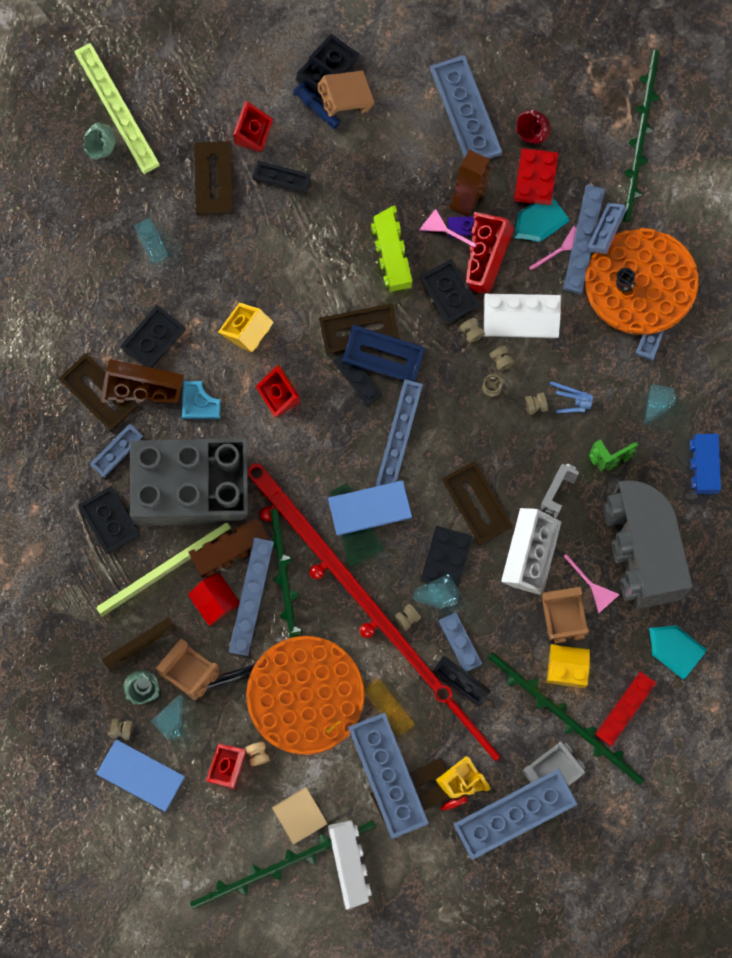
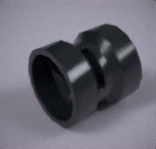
[616,268,635,292]

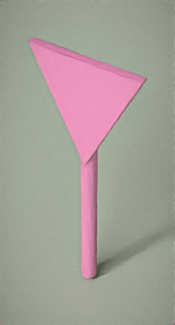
[419,209,476,247]
[529,226,576,270]
[564,555,620,614]

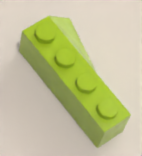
[371,205,412,292]

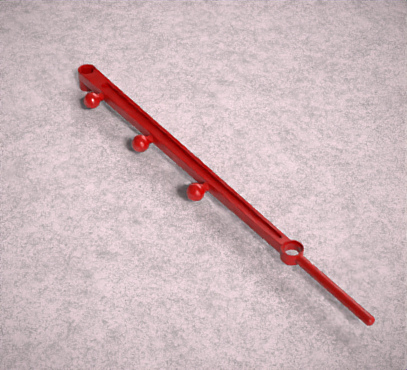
[248,463,500,761]

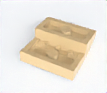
[272,787,327,845]

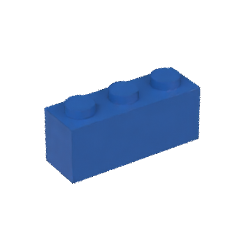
[690,434,721,494]

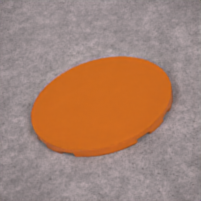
[585,228,699,335]
[246,636,364,755]

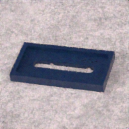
[342,325,425,382]

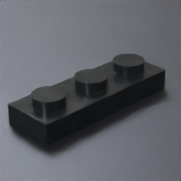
[252,160,311,194]
[333,354,382,407]
[432,656,491,707]

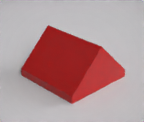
[233,101,273,152]
[255,365,300,417]
[188,573,240,627]
[206,743,247,791]

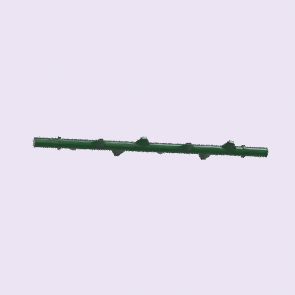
[623,50,659,223]
[270,509,303,638]
[488,652,645,785]
[190,820,376,909]

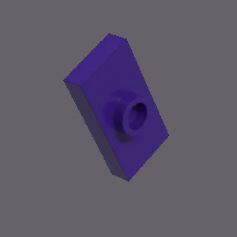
[447,216,474,237]

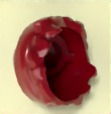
[516,110,551,144]

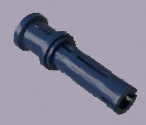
[293,82,341,130]

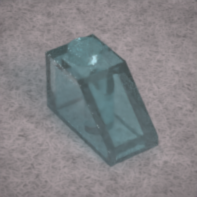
[133,218,168,264]
[643,384,676,426]
[413,574,460,609]
[151,695,184,740]

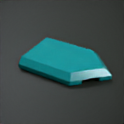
[514,197,570,242]
[649,625,707,680]

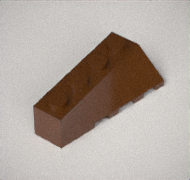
[101,359,184,403]
[188,518,269,579]

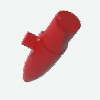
[440,796,468,810]

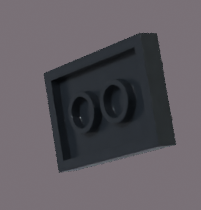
[419,259,480,325]
[120,305,186,368]
[78,486,140,555]
[420,526,473,592]

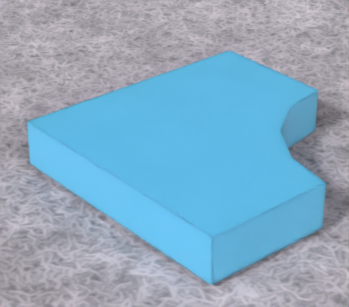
[182,381,221,420]

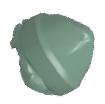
[83,122,116,160]
[124,670,159,704]

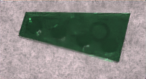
[330,483,384,568]

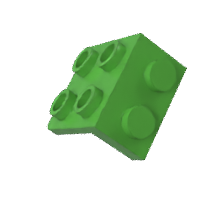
[589,440,638,472]

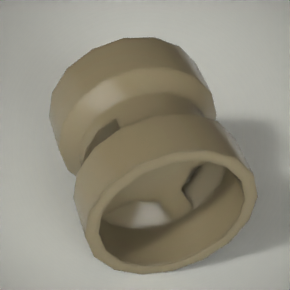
[459,318,485,344]
[490,346,515,372]
[482,374,502,397]
[525,393,548,415]
[394,604,421,631]
[110,718,133,740]

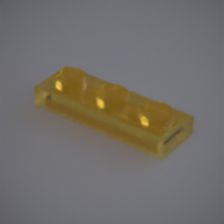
[364,678,415,737]

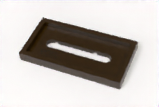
[194,141,233,215]
[319,303,400,355]
[58,353,139,432]
[441,461,513,546]
[101,617,177,671]
[370,758,450,827]

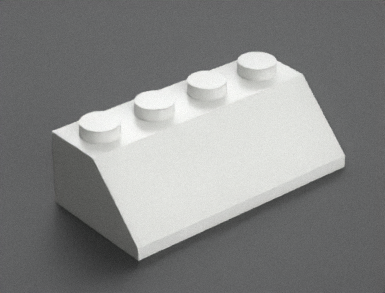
[483,294,561,338]
[501,508,561,595]
[328,821,372,909]

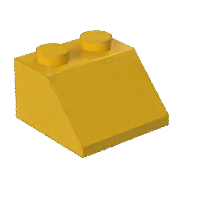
[218,303,274,352]
[546,644,590,688]

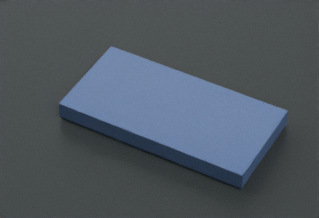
[328,480,412,536]
[97,740,185,812]

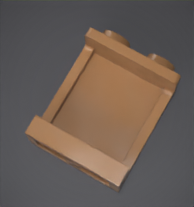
[318,71,375,117]
[541,587,590,644]
[156,639,220,701]

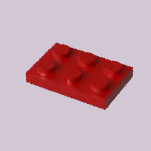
[514,149,559,205]

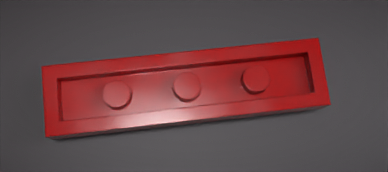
[595,671,656,747]

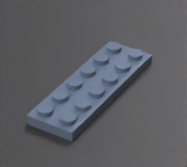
[430,55,502,159]
[348,713,429,839]
[453,769,578,860]

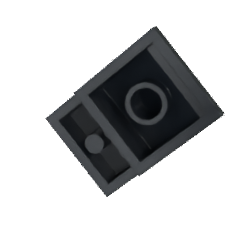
[296,34,360,100]

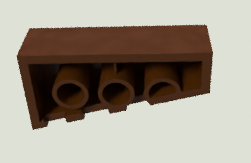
[449,149,491,217]

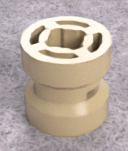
[245,742,270,767]

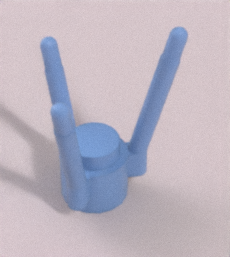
[550,381,593,413]

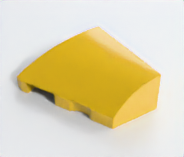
[436,756,491,798]

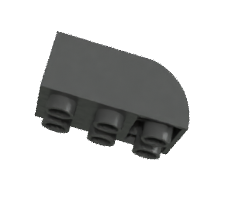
[130,438,248,526]
[603,481,693,610]

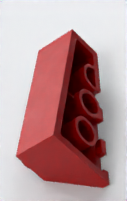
[466,212,514,294]

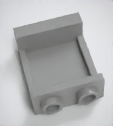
[539,464,579,519]
[522,741,585,786]

